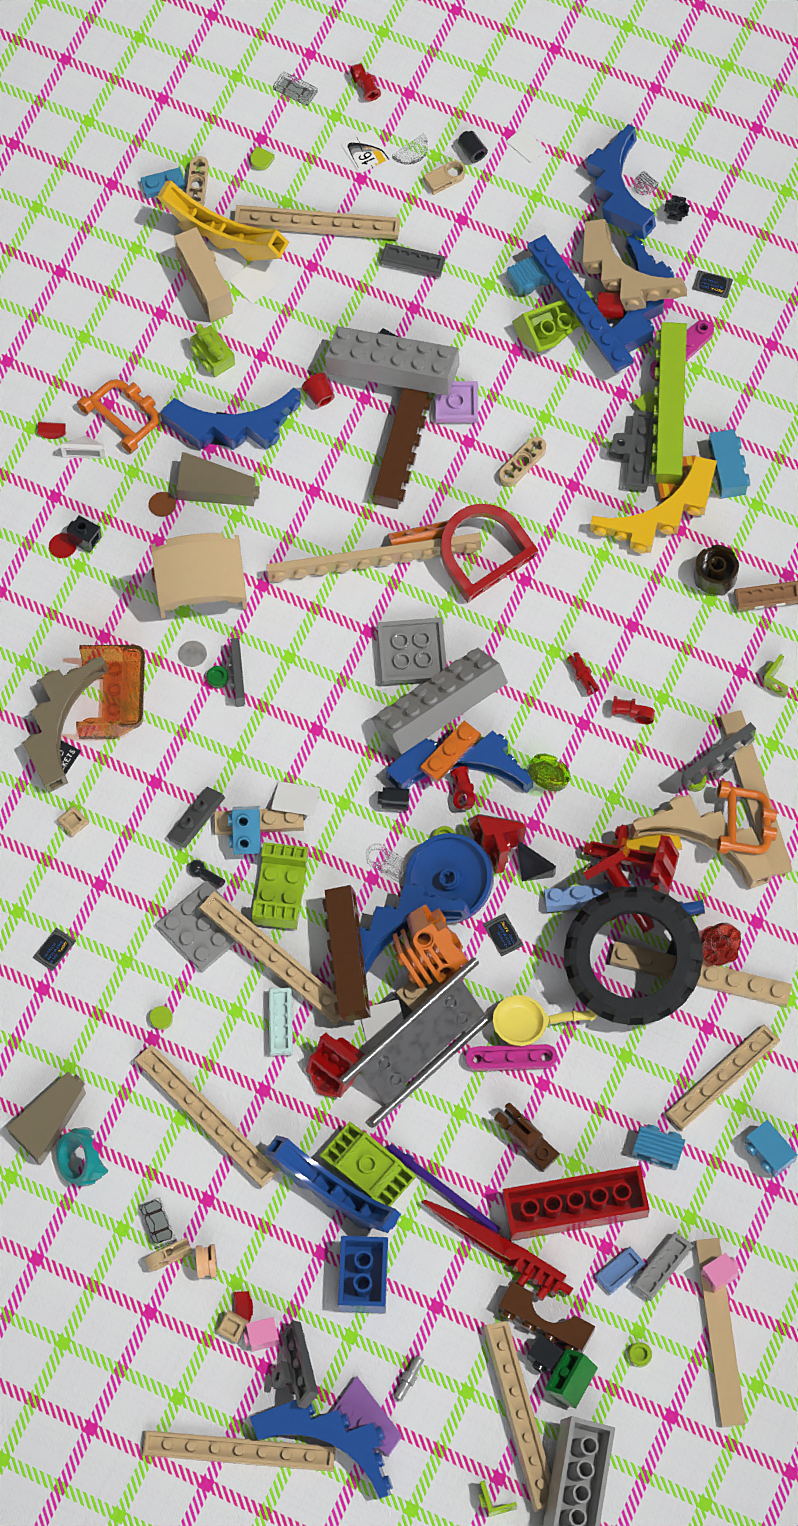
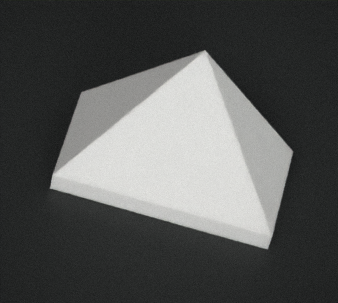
[61,436,105,459]

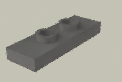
[381,243,446,278]
[228,638,245,707]
[167,787,225,848]

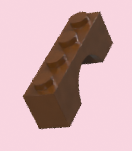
[498,1282,595,1353]

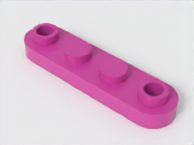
[649,320,714,381]
[466,1044,557,1071]

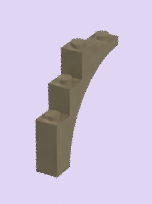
[22,656,109,793]

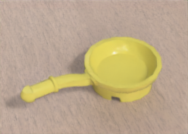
[493,995,597,1047]

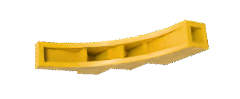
[157,180,289,261]
[590,456,717,554]

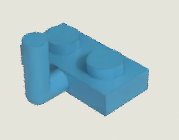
[140,167,186,199]

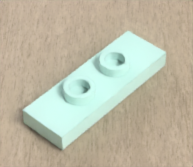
[269,988,293,1056]

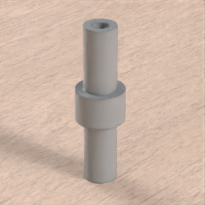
[394,1355,424,1402]

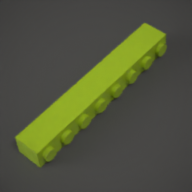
[651,322,687,484]

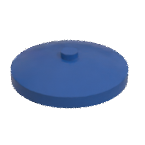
[405,833,494,923]

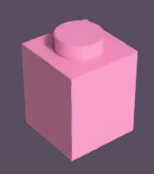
[701,1253,740,1292]
[243,1317,280,1352]

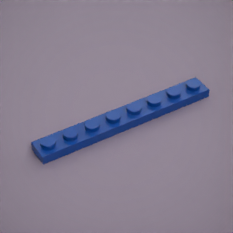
[527,235,634,373]

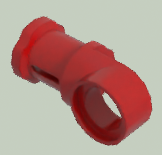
[350,63,381,102]
[611,696,655,724]
[450,766,475,810]

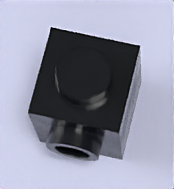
[67,515,102,553]
[527,1335,564,1375]

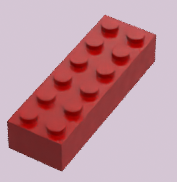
[502,1165,650,1241]

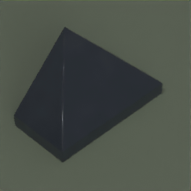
[517,841,556,882]

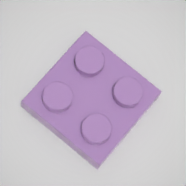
[435,381,478,423]

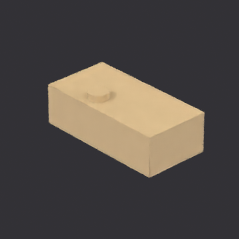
[174,227,233,323]

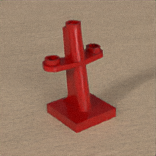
[584,824,680,895]
[583,844,660,933]

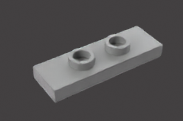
[632,1232,694,1301]

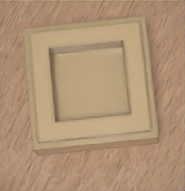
[57,806,89,837]
[216,1310,249,1343]

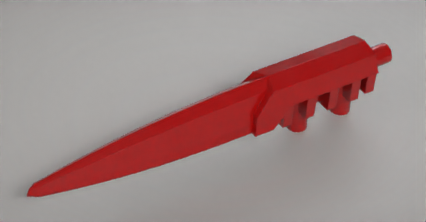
[421,1200,574,1301]

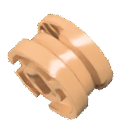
[196,1244,217,1279]

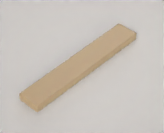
[666,1024,780,1132]

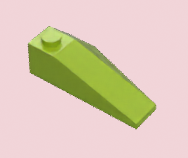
[512,291,597,353]

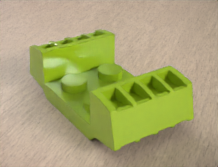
[252,842,309,930]
[319,1121,417,1207]

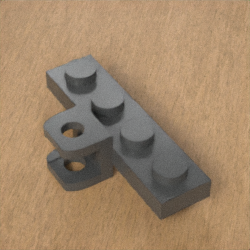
[609,410,655,492]
[681,722,756,788]
[271,1320,318,1409]

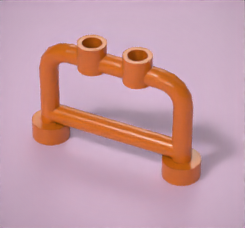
[77,379,160,453]
[717,780,777,854]

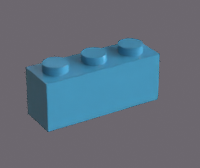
[708,429,750,499]

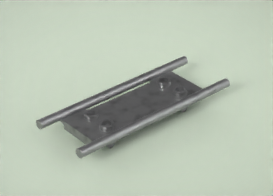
[339,957,503,1127]

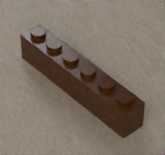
[373,388,432,509]
[322,885,371,1023]

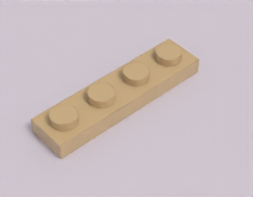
[214,808,304,835]

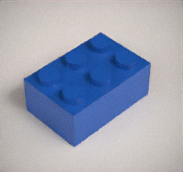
[338,1236,388,1313]

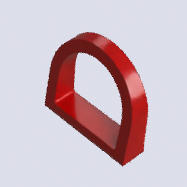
[440,504,539,603]

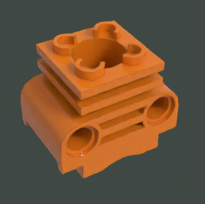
[392,904,468,989]

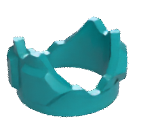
[56,1127,108,1186]

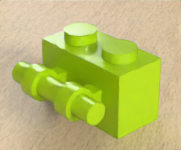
[190,324,235,377]

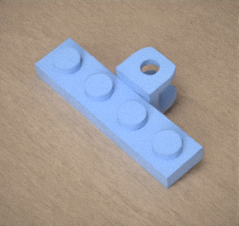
[544,881,634,912]

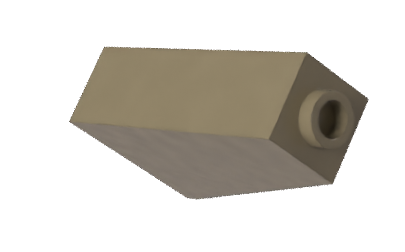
[176,452,260,506]
[7,1072,86,1165]

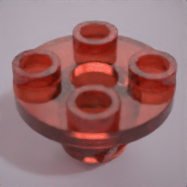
[700,923,741,966]

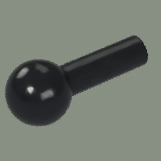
[188,860,225,887]

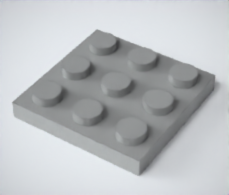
[377,617,447,685]
[157,881,237,973]

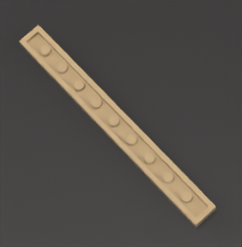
[267,533,481,582]

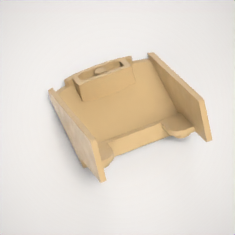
[151,533,247,618]

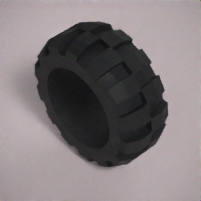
[564,885,703,1025]

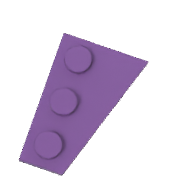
[332,1376,402,1457]

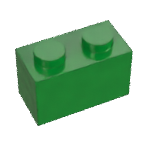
[545,1348,598,1409]

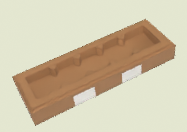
[734,581,798,612]

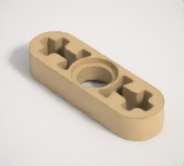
[186,156,209,206]
[499,437,546,487]

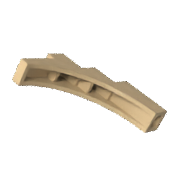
[582,219,687,311]
[629,795,774,889]

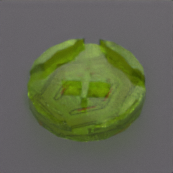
[527,753,571,791]

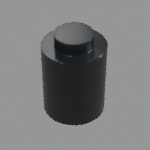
[458,131,488,163]
[377,787,410,811]

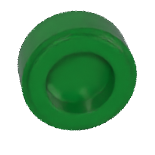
[207,666,229,689]

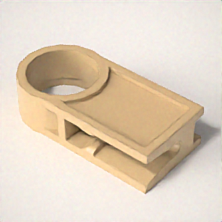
[424,160,465,195]
[144,1238,192,1272]

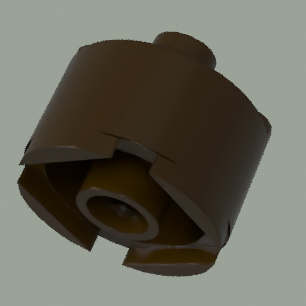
[694,545,739,596]

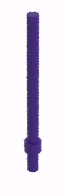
[387,1143,501,1233]

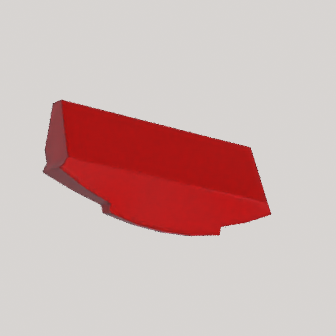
[37,422,66,439]
[233,1291,253,1322]

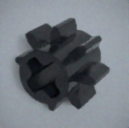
[664,195,690,222]

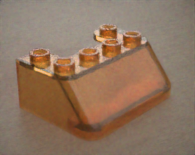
[76,645,145,739]

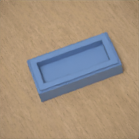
[595,1247,646,1295]

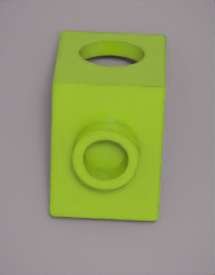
[763,654,789,698]
[478,1480,517,1517]

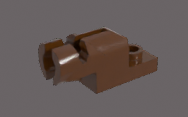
[494,1102,560,1172]

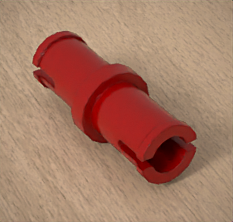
[567,652,600,695]

